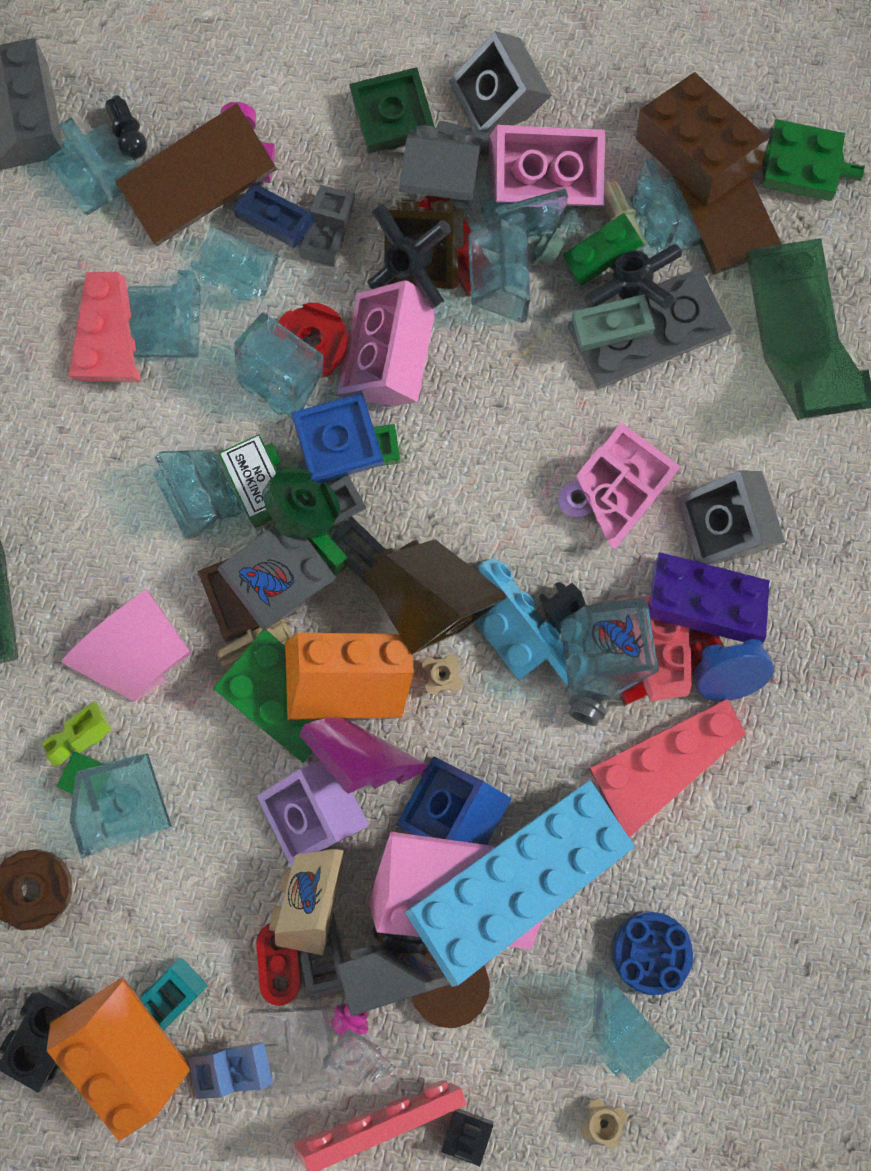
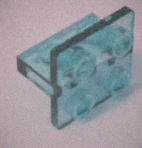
[47,117,138,215]
[153,449,243,539]

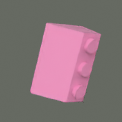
[488,125,605,207]
[337,280,436,406]

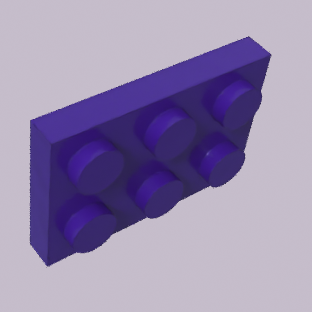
[647,552,770,643]

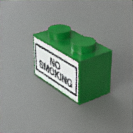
[218,434,282,528]

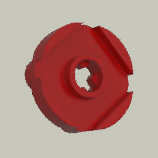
[274,302,349,378]

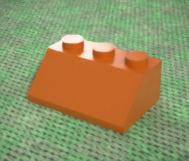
[285,633,414,720]
[47,977,190,1141]

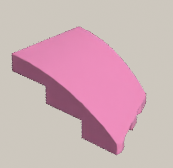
[576,422,681,550]
[62,589,193,702]

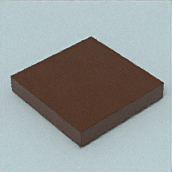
[198,559,297,642]

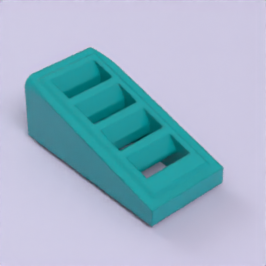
[139,958,207,1030]

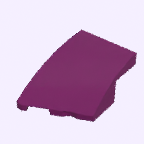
[300,717,428,794]

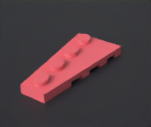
[294,1080,467,1171]

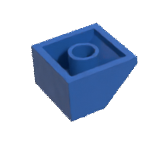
[396,756,512,845]

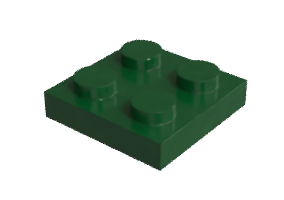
[349,67,435,154]

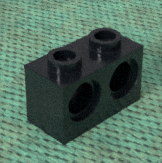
[0,986,81,1093]

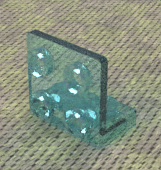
[631,159,702,253]
[480,188,568,247]
[127,270,201,357]

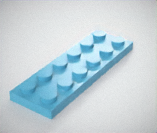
[405,780,635,987]

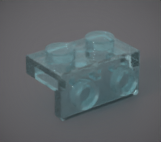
[189,226,280,300]

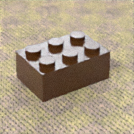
[636,72,769,206]

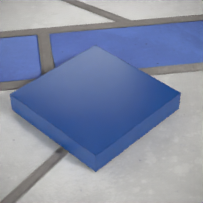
[291,392,384,484]

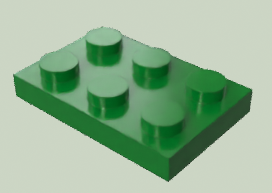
[213,630,316,763]

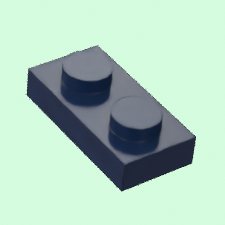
[233,184,314,248]

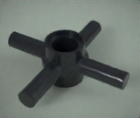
[368,204,451,309]
[584,244,682,309]

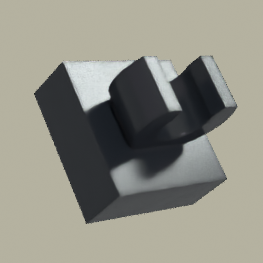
[539,582,589,635]
[441,1109,494,1167]

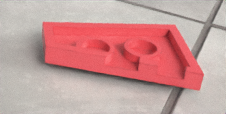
[69,272,141,382]
[615,596,692,702]

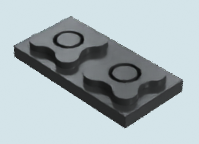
[568,268,732,390]

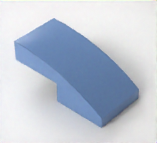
[188,1042,273,1099]

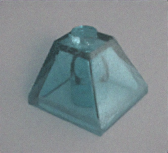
[69,753,172,859]

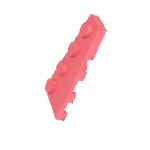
[589,699,746,837]

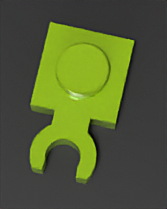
[42,701,112,767]

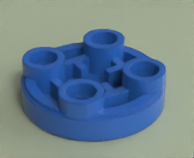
[693,639,774,701]
[611,911,693,995]

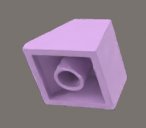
[257,761,369,867]

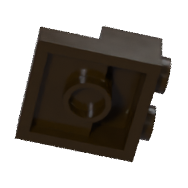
[384,199,464,289]

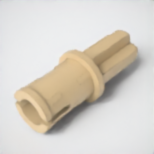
[604,181,648,251]
[217,618,293,669]

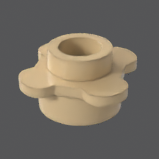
[422,654,463,695]
[581,1098,627,1149]

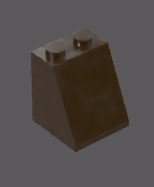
[364,539,507,655]

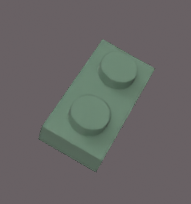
[571,294,655,352]

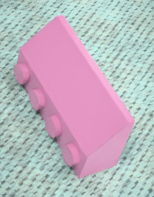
[368,832,542,949]

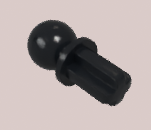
[105,95,147,159]

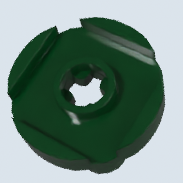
[262,467,340,538]

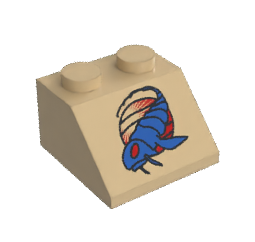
[269,849,344,956]

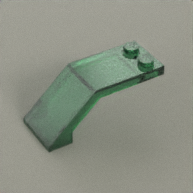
[746,238,871,420]

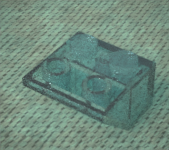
[234,312,323,419]

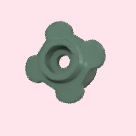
[532,228,565,266]

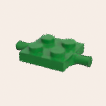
[761,119,865,201]

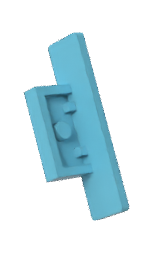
[474,558,587,689]

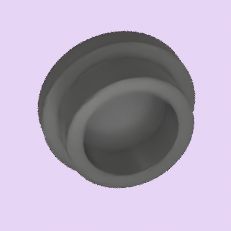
[568,692,607,726]

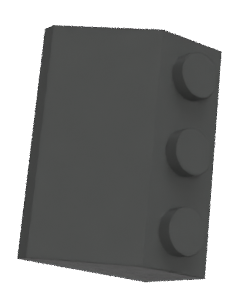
[0,38,65,170]

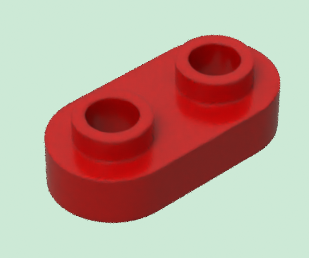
[256,923,301,1006]

